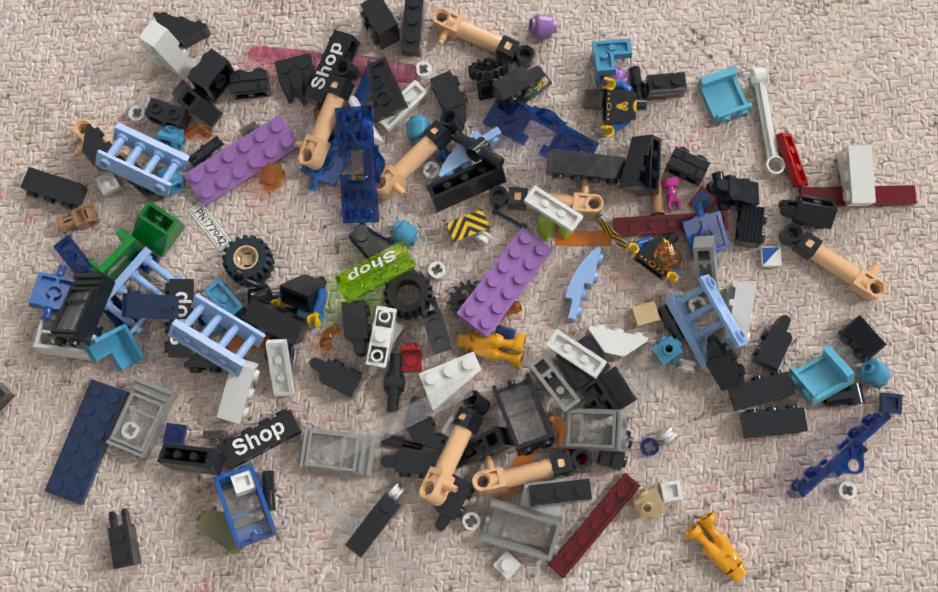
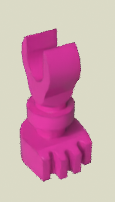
[661,177,681,212]

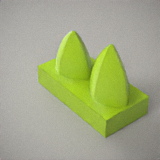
[538,213,572,241]

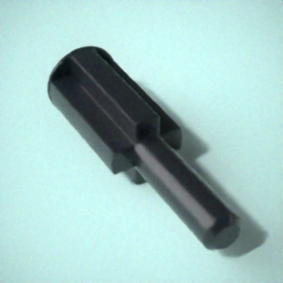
[382,432,423,450]

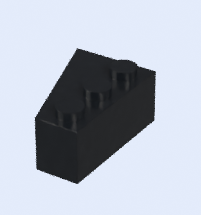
[619,134,662,197]

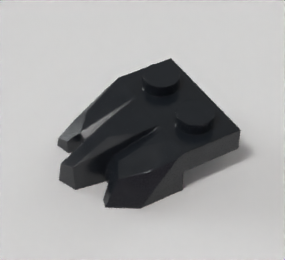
[274,53,315,107]
[581,366,637,421]

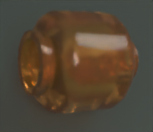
[259,163,285,192]
[653,242,683,272]

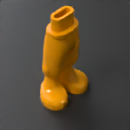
[458,332,526,369]
[684,511,748,583]

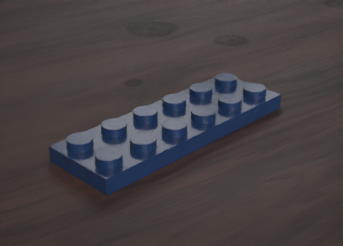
[44,379,129,505]

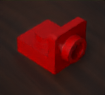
[401,343,422,372]

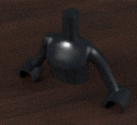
[233,270,279,324]

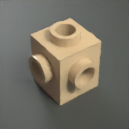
[631,487,664,520]

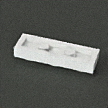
[379,80,428,132]
[524,185,583,233]
[546,329,607,379]
[266,339,295,396]

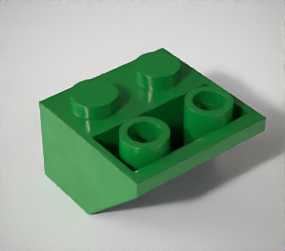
[132,200,186,257]

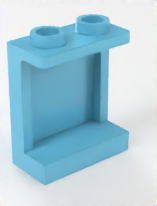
[697,66,752,124]
[789,345,855,406]

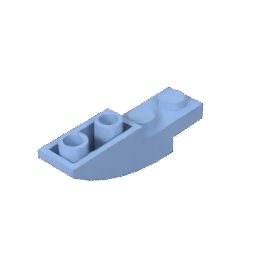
[439,127,501,179]
[564,247,603,323]

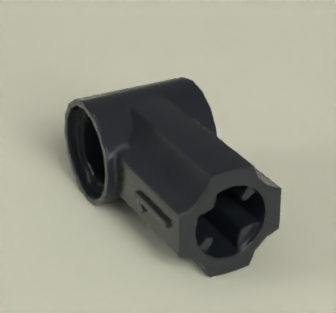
[823,383,866,407]

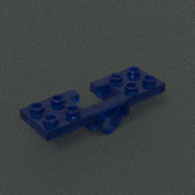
[483,100,600,158]
[335,105,385,223]
[786,411,892,498]

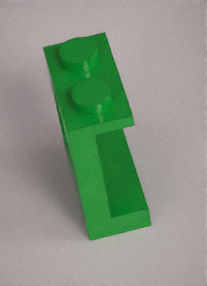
[88,228,142,281]

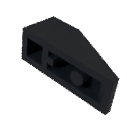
[455,426,514,470]
[345,493,401,558]

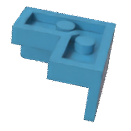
[591,39,632,84]
[201,278,247,336]
[83,323,145,372]

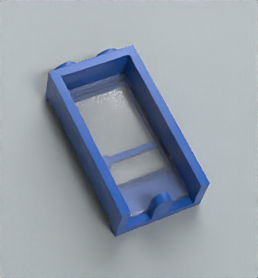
[213,464,276,549]

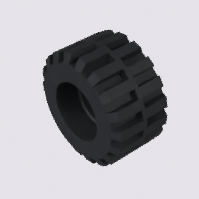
[383,268,433,320]

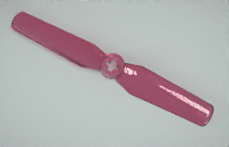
[248,45,417,83]

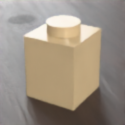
[628,301,660,329]

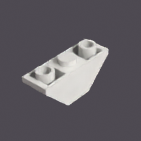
[366,306,397,368]
[587,324,648,359]

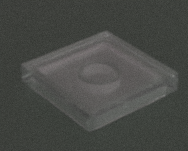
[619,349,672,403]

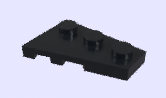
[368,56,409,124]

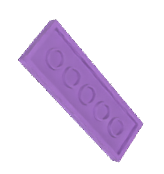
[184,114,298,207]
[455,227,553,339]

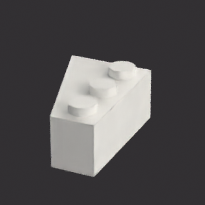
[139,19,197,80]
[836,145,876,207]
[719,280,757,348]
[33,314,99,361]
[419,352,481,412]

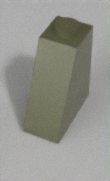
[195,509,261,554]

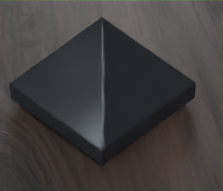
[476,80,495,101]

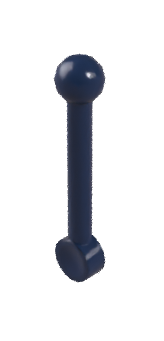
[492,208,527,230]
[359,222,394,245]

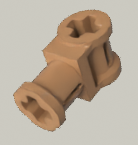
[57,203,100,234]

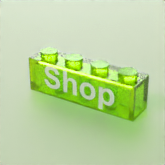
[335,240,417,304]

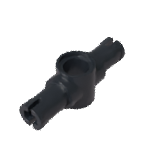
[453,130,505,169]
[384,353,405,413]

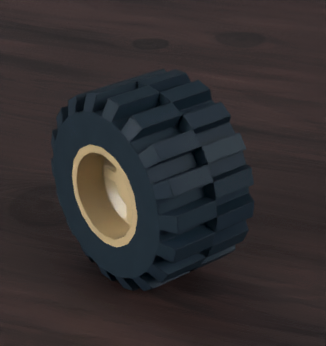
[222,235,275,287]

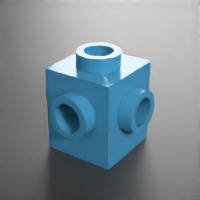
[156,125,186,151]
[651,336,683,367]

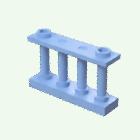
[95,122,190,198]
[104,246,183,335]
[664,274,748,368]
[168,294,265,377]

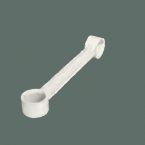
[750,67,785,177]

